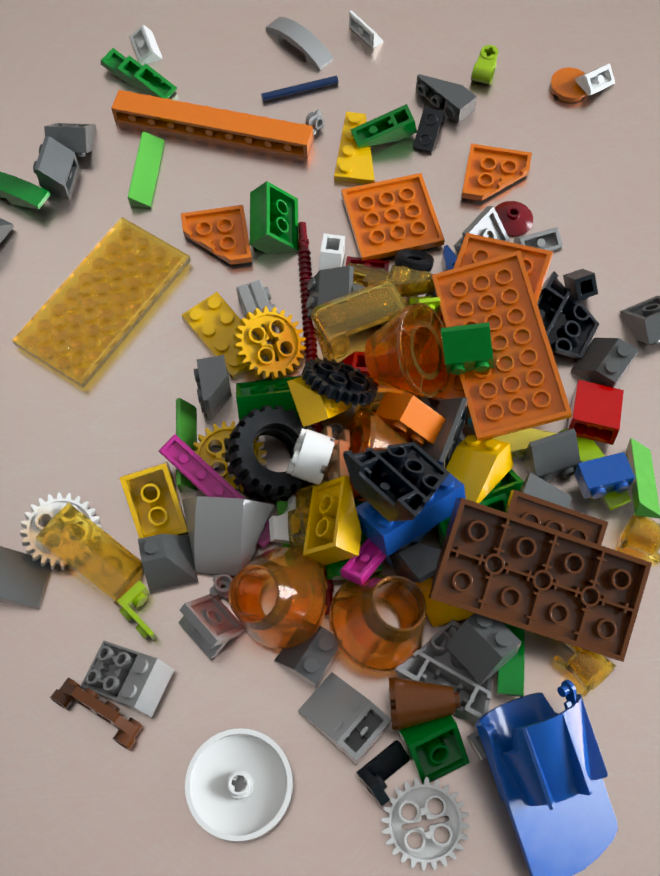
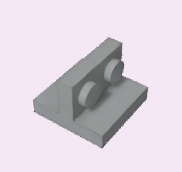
[454,206,510,253]
[178,594,245,659]

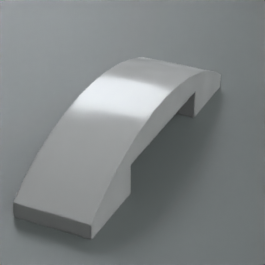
[266,17,333,71]

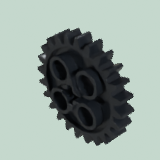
[301,357,378,407]

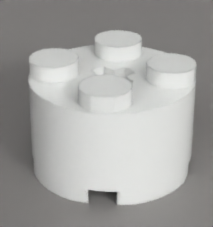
[286,428,335,485]

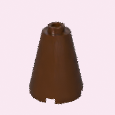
[389,677,460,731]

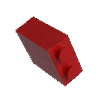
[567,379,624,445]

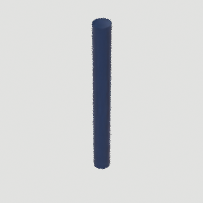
[261,75,339,102]

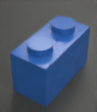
[574,452,635,499]

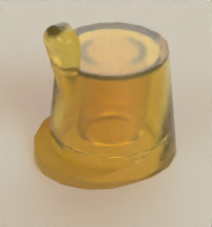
[617,513,660,563]
[554,648,617,697]

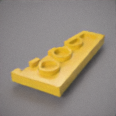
[334,111,375,185]

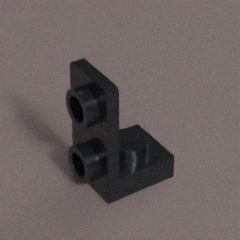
[413,106,445,152]
[356,740,410,806]

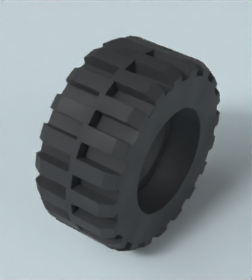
[225,405,314,501]

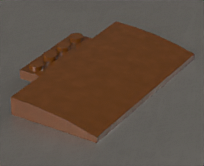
[429,490,652,662]

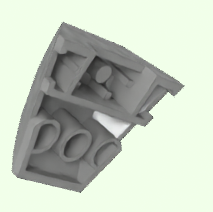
[182,496,275,576]
[394,619,494,722]

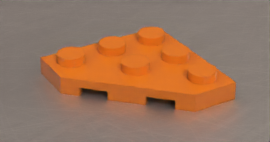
[461,143,532,201]
[181,205,252,265]

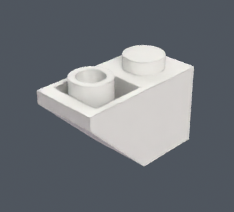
[318,233,345,272]

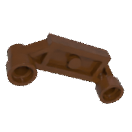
[50,677,143,750]

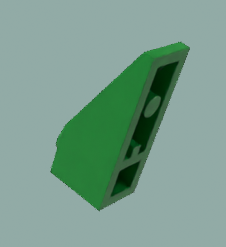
[351,104,417,148]

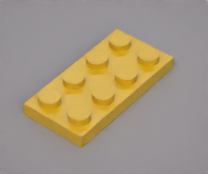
[181,292,268,380]

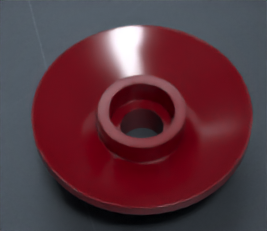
[495,201,533,237]

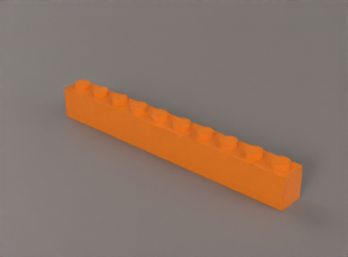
[111,90,313,159]

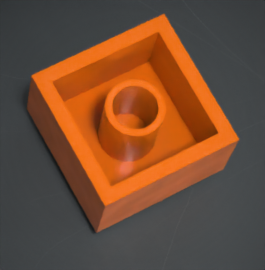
[374,392,446,445]

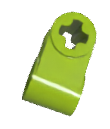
[471,45,498,85]

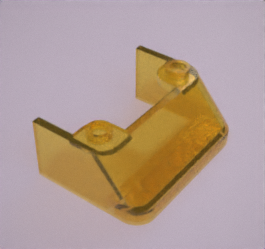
[311,280,421,362]

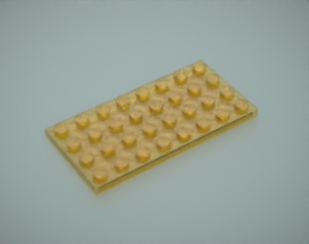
[12,217,191,388]

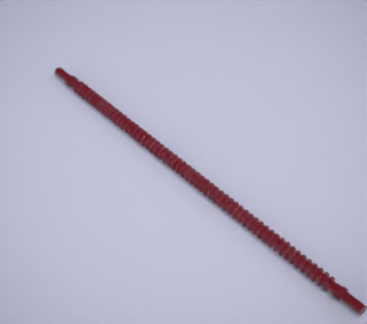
[298,222,334,617]

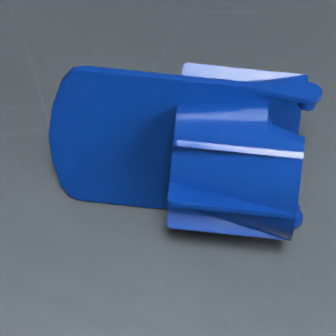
[475,680,618,876]

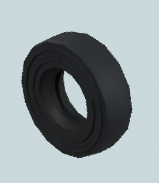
[394,249,434,274]

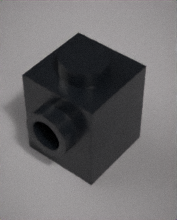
[563,269,598,301]

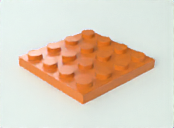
[341,173,445,260]

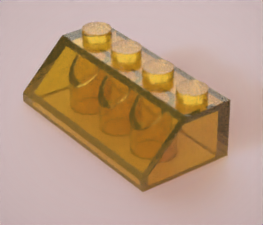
[35,503,143,602]

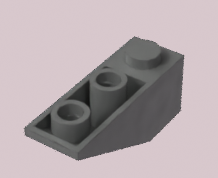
[416,74,477,123]

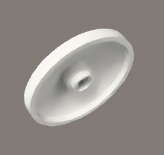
[185,728,293,842]

